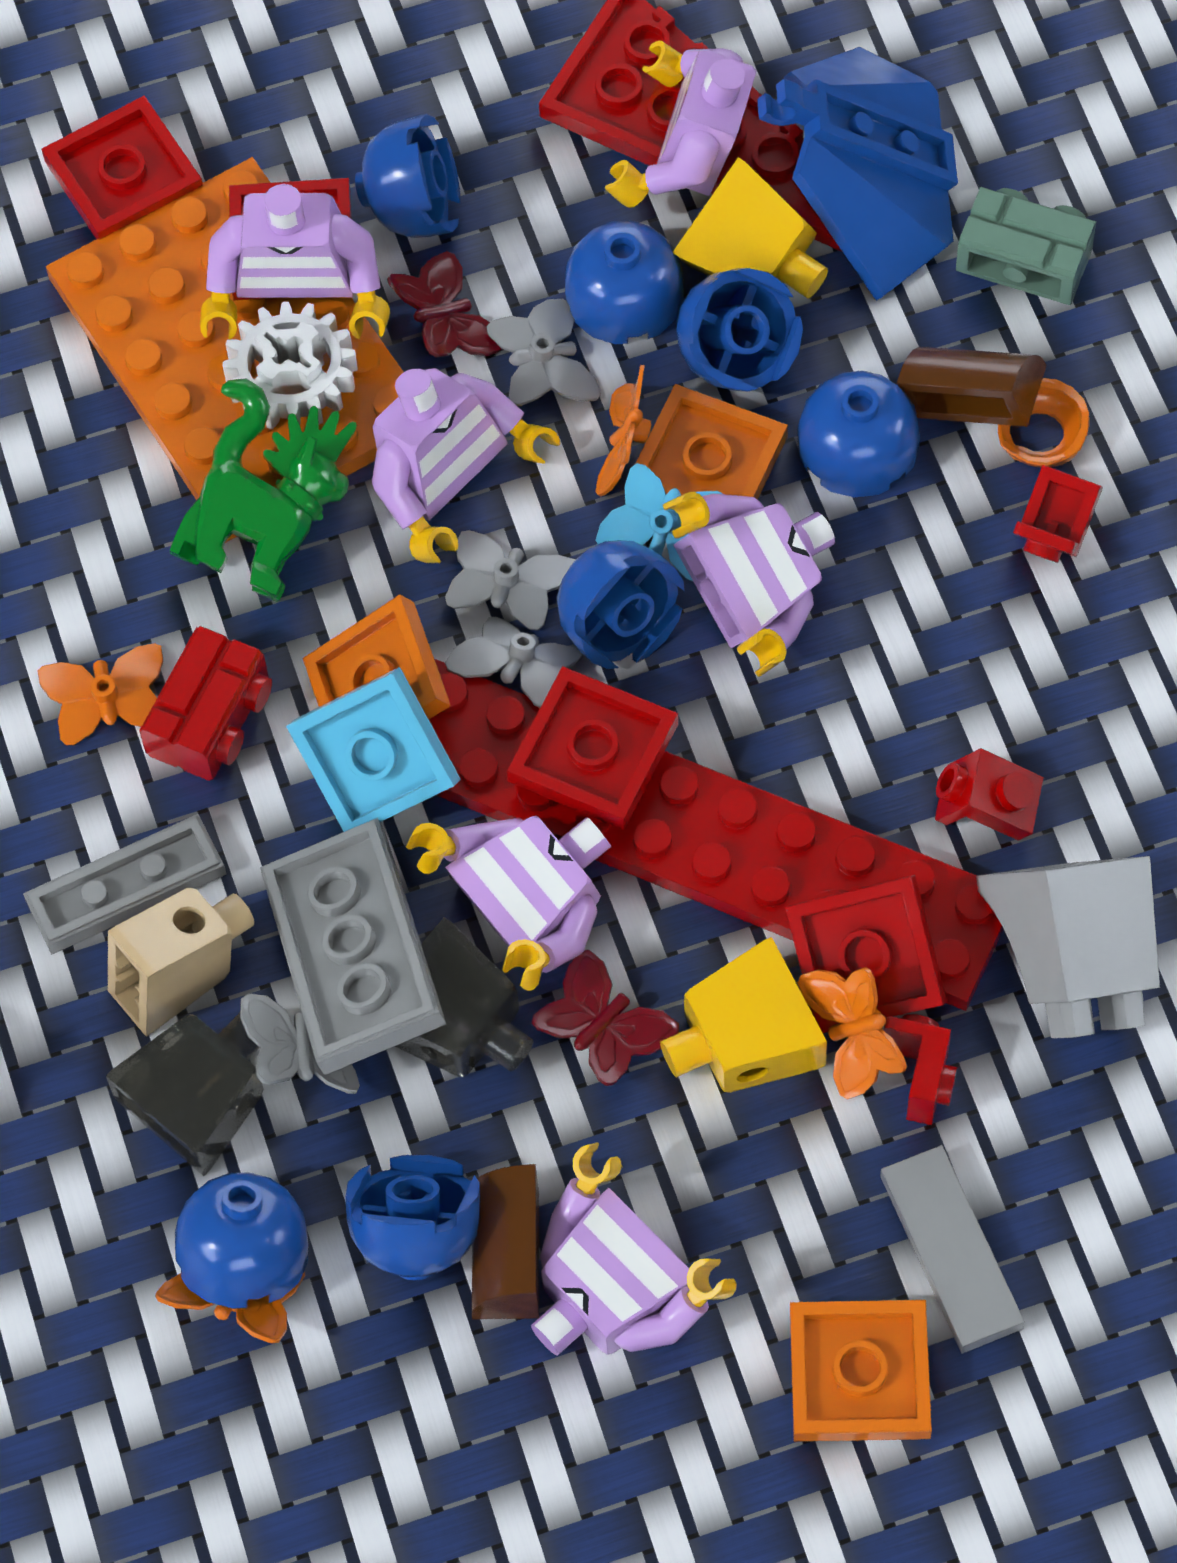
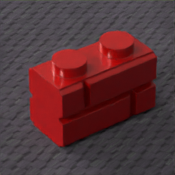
[139,626,272,781]

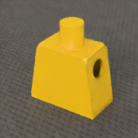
[673,157,828,299]
[660,937,827,1093]

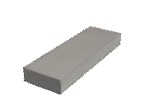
[23,814,227,955]
[880,1145,1025,1354]

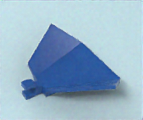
[757,47,958,301]

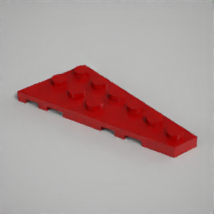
[539,0,842,252]

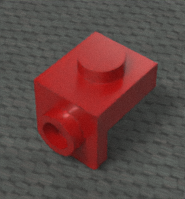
[1013,465,1103,563]
[935,748,1044,841]
[883,1014,957,1125]

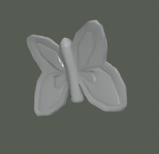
[487,299,601,406]
[445,530,576,631]
[445,617,583,708]
[240,993,360,1094]

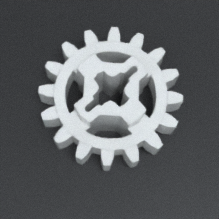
[223,301,358,429]

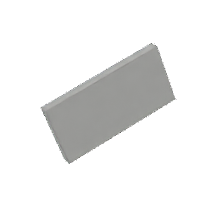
[260,818,446,1075]

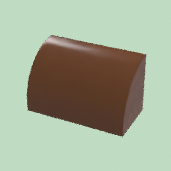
[896,347,1047,427]
[472,1164,539,1320]

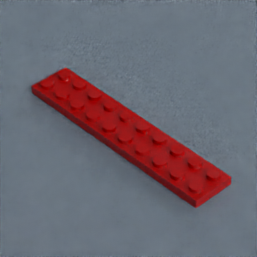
[429,659,1004,1011]

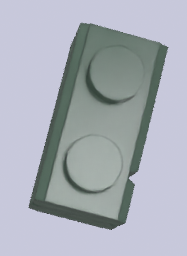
[956,187,1096,305]

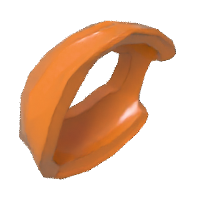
[998,378,1090,468]

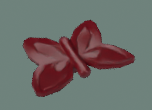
[386,251,504,357]
[531,950,679,1086]

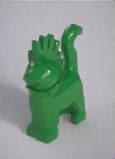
[170,378,357,602]

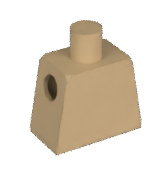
[108,888,254,1037]

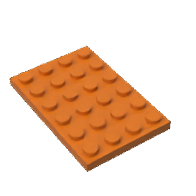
[46,157,404,543]

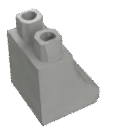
[976,856,1160,1038]

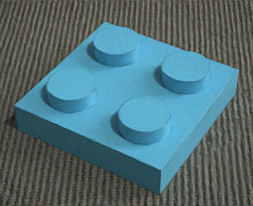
[286,667,461,832]

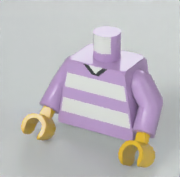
[605,40,756,208]
[200,184,390,339]
[372,368,560,563]
[663,492,835,677]
[406,816,611,991]
[531,1142,736,1356]

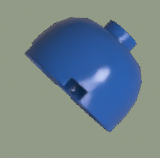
[355,114,461,238]
[565,220,684,344]
[676,268,803,392]
[797,371,920,498]
[557,540,685,669]
[345,1155,480,1280]
[175,1172,308,1309]

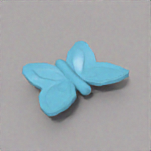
[596,463,723,581]

